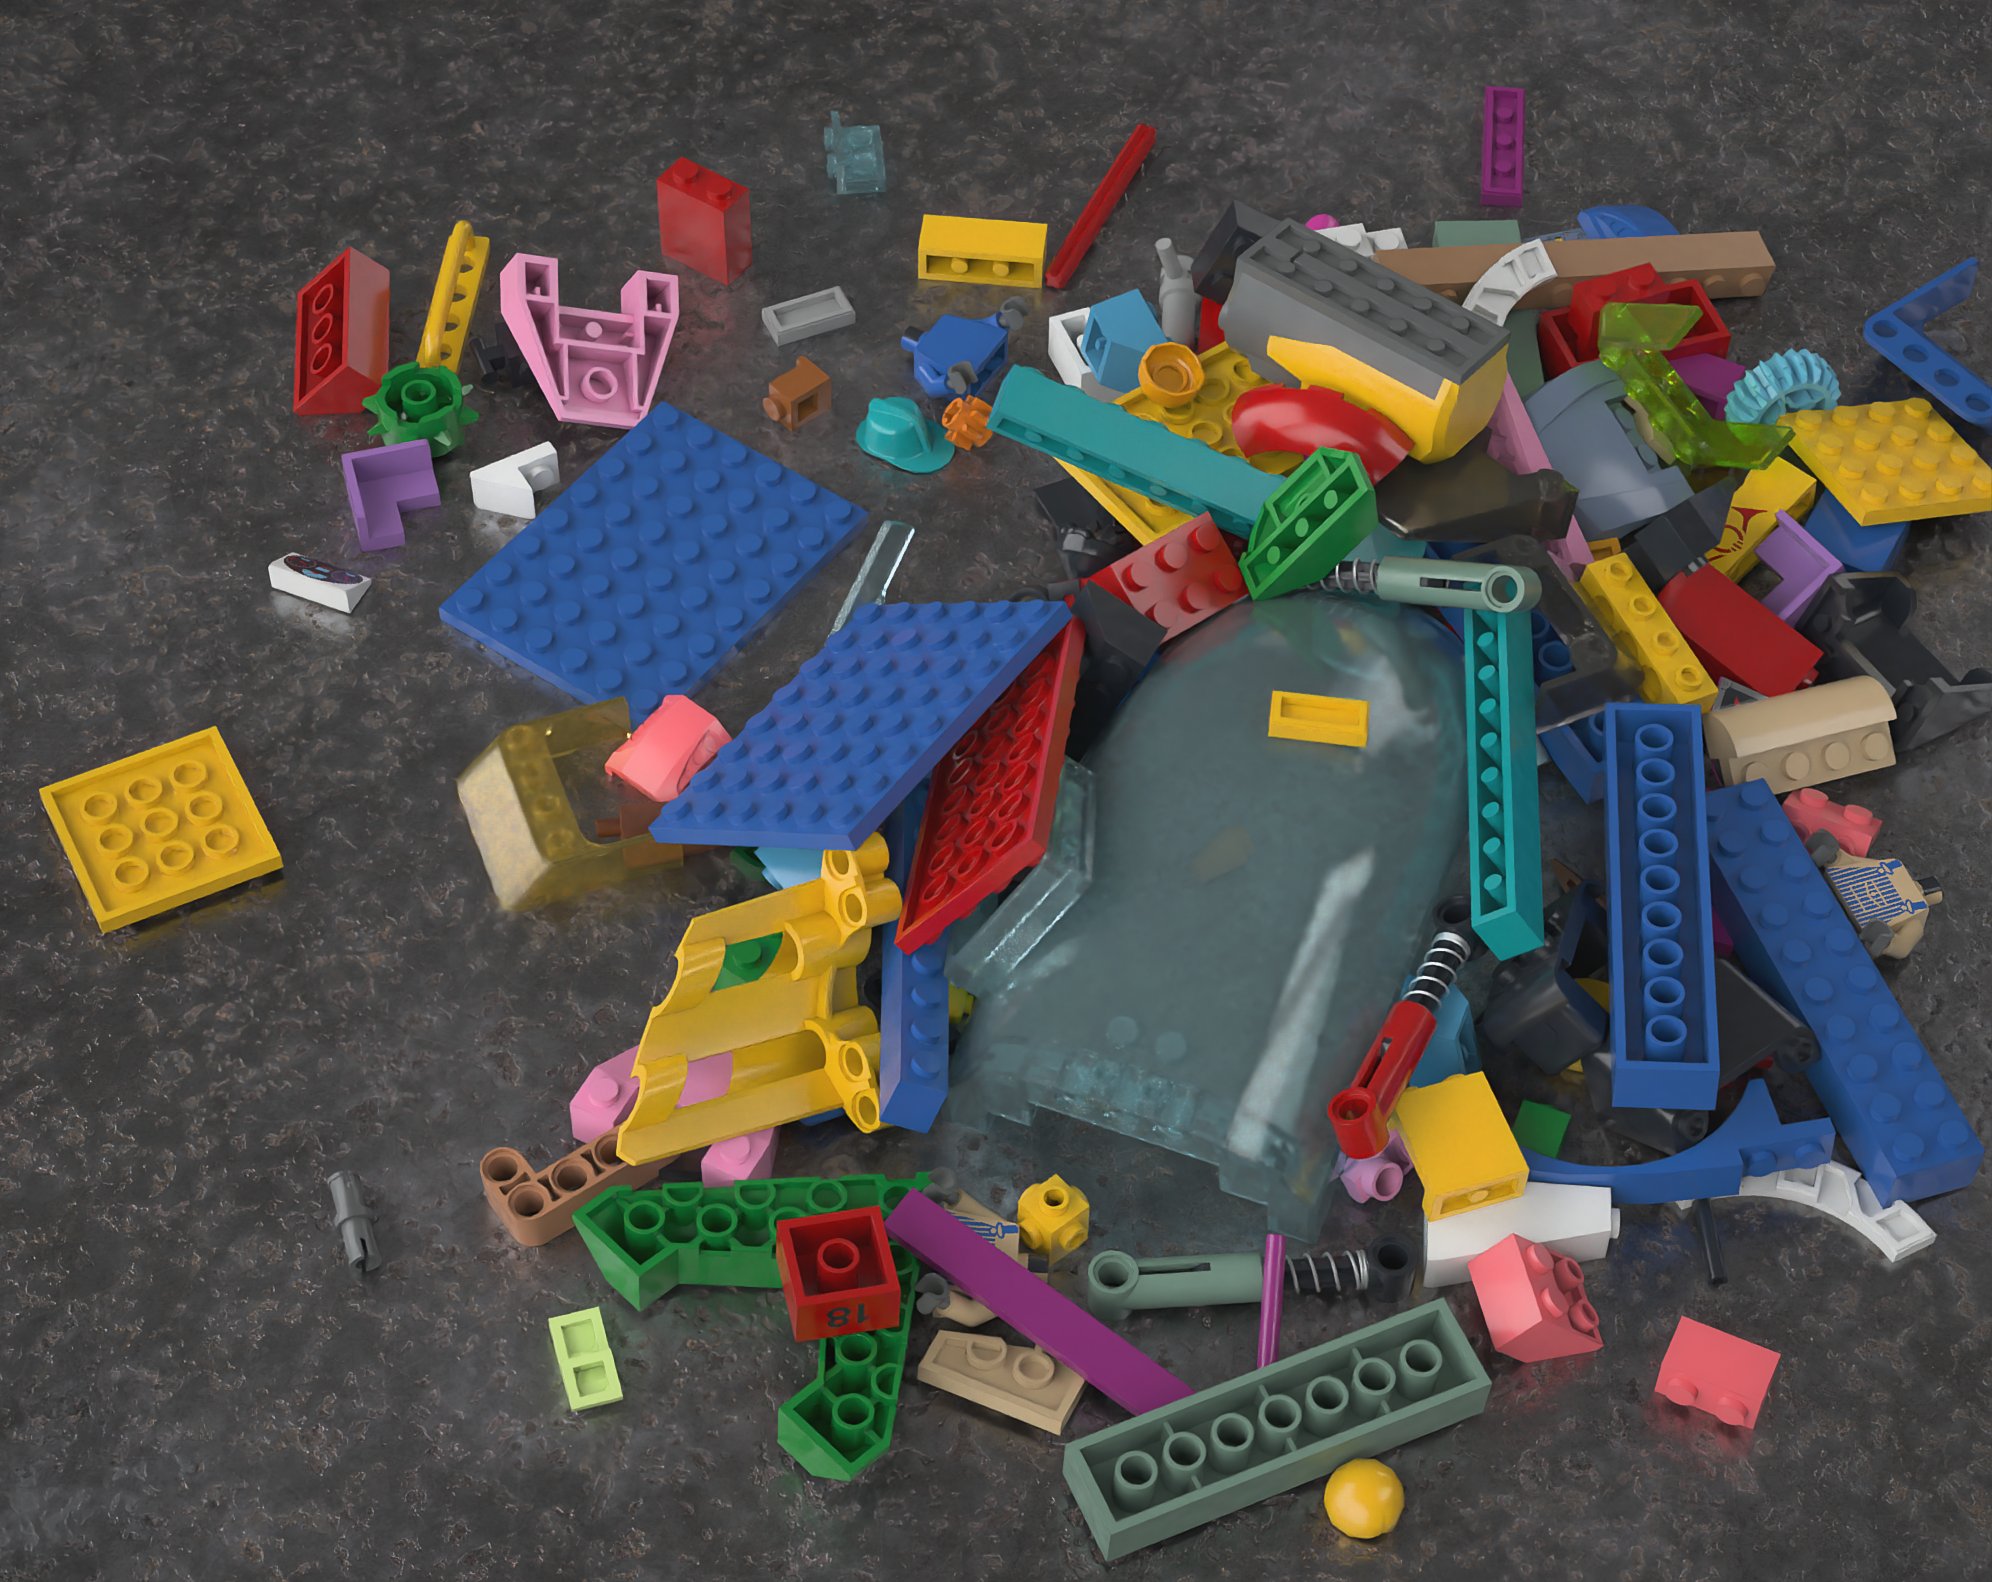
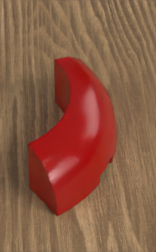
[1231,383,1415,486]

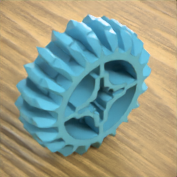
[1724,348,1841,452]

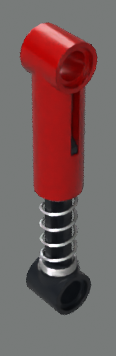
[1327,893,1490,1159]

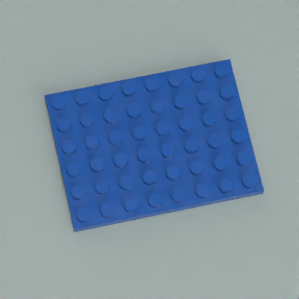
[439,401,869,732]
[648,599,1073,851]

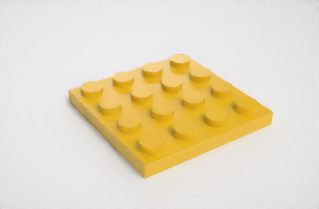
[1774,398,1992,526]
[39,726,283,934]

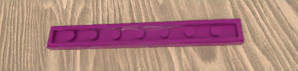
[884,1187,1197,1416]

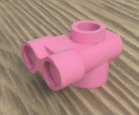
[1340,1125,1414,1203]

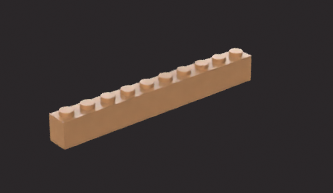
[1372,231,1776,310]

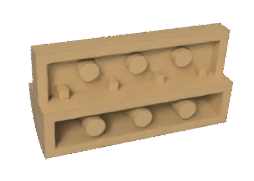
[1701,675,1897,795]

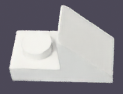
[470,441,560,519]

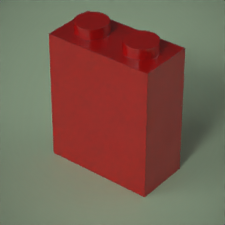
[656,156,753,286]

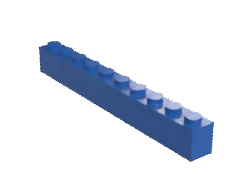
[879,767,949,1134]

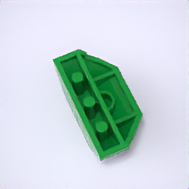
[1238,446,1379,602]

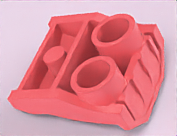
[605,695,733,802]

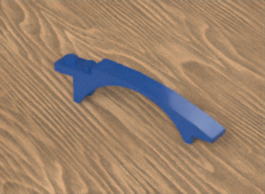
[1517,1078,1836,1204]

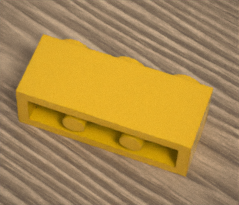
[918,214,1047,289]

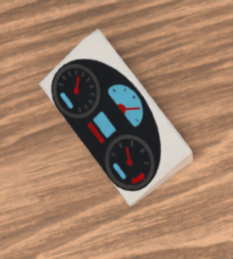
[268,552,371,613]

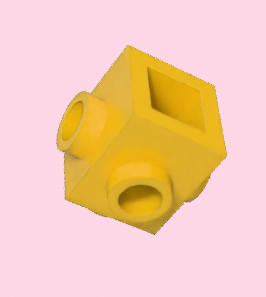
[1017,1174,1090,1266]

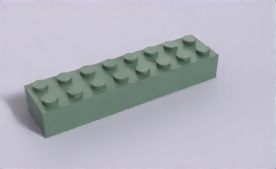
[1062,1297,1492,1562]

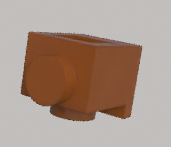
[763,355,832,432]

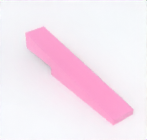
[1480,370,1595,589]

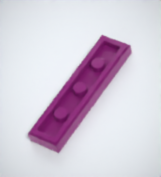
[1481,86,1526,207]

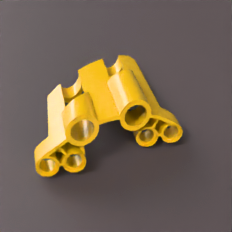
[616,831,902,1166]

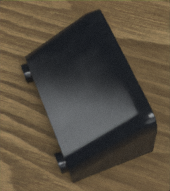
[1794,570,1992,753]
[1580,956,1821,1156]

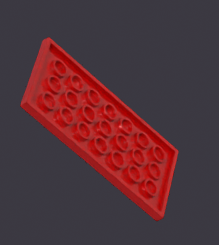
[894,614,1086,955]

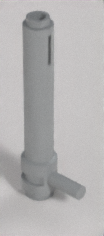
[1155,238,1201,352]

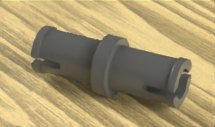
[327,1170,382,1273]

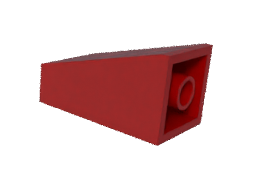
[1656,563,1824,697]

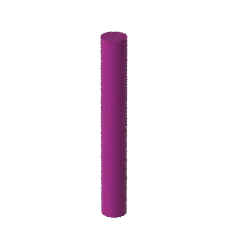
[1257,1234,1287,1369]

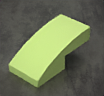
[548,1306,623,1412]

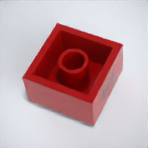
[776,1205,901,1342]

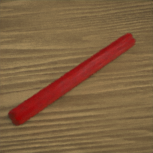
[1044,123,1157,289]

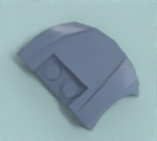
[1521,357,1695,543]

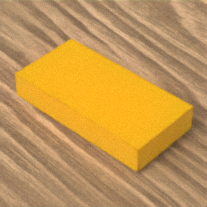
[1268,690,1370,748]

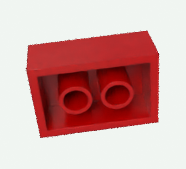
[1082,511,1250,644]

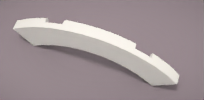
[1462,238,1558,436]
[1675,1160,1936,1263]

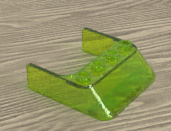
[1597,302,1796,470]

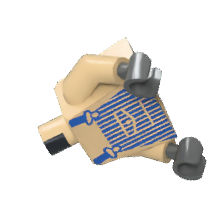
[1804,829,1942,960]
[915,1166,1049,1327]

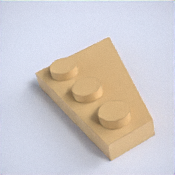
[917,1330,1089,1436]

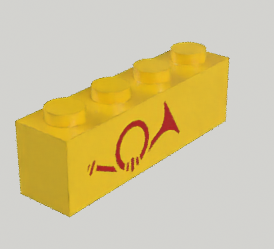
[1662,454,1817,590]

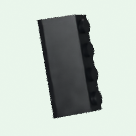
[1064,579,1168,768]

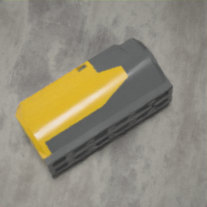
[1218,217,1511,465]

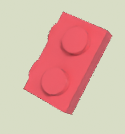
[1782,788,1883,858]

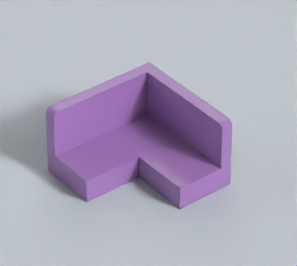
[341,439,441,553]
[1754,509,1847,629]

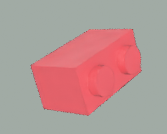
[1655,1316,1781,1430]

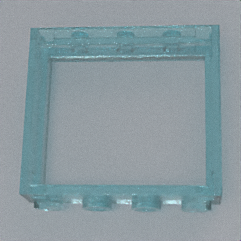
[944,754,1098,1001]

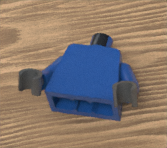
[901,296,1030,402]

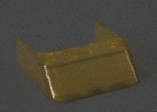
[456,696,683,911]

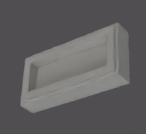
[762,286,855,346]

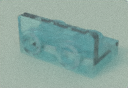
[824,111,886,195]

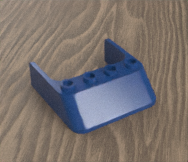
[1863,257,1992,434]

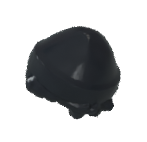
[1054,520,1142,579]

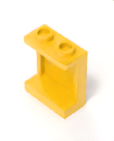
[1386,1071,1530,1223]

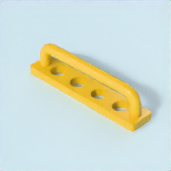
[416,220,491,377]

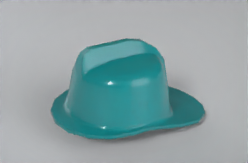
[856,396,955,473]

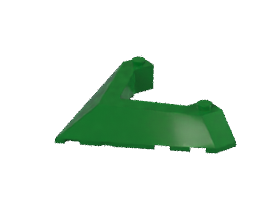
[572,1171,934,1481]

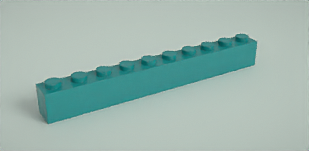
[985,364,1427,604]
[1463,577,1544,961]

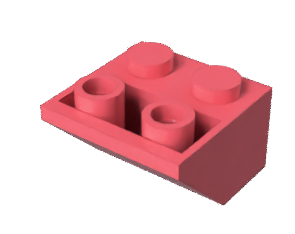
[1467,1233,1604,1363]

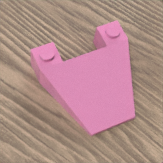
[500,253,679,430]
[570,1044,782,1188]

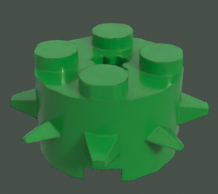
[362,362,480,458]

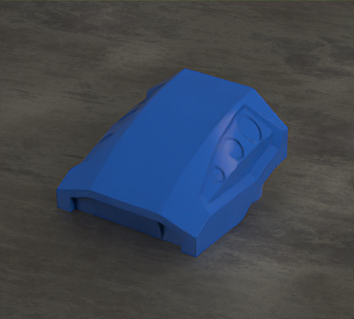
[1577,205,1681,239]

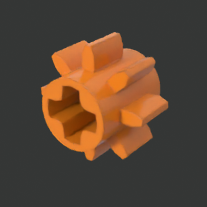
[942,395,994,451]

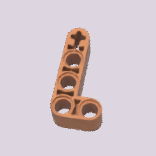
[480,1121,681,1247]

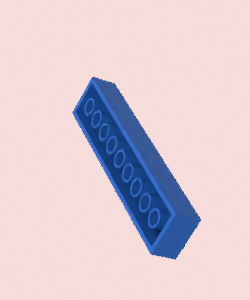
[1602,702,1720,1110]
[1705,778,1986,1209]

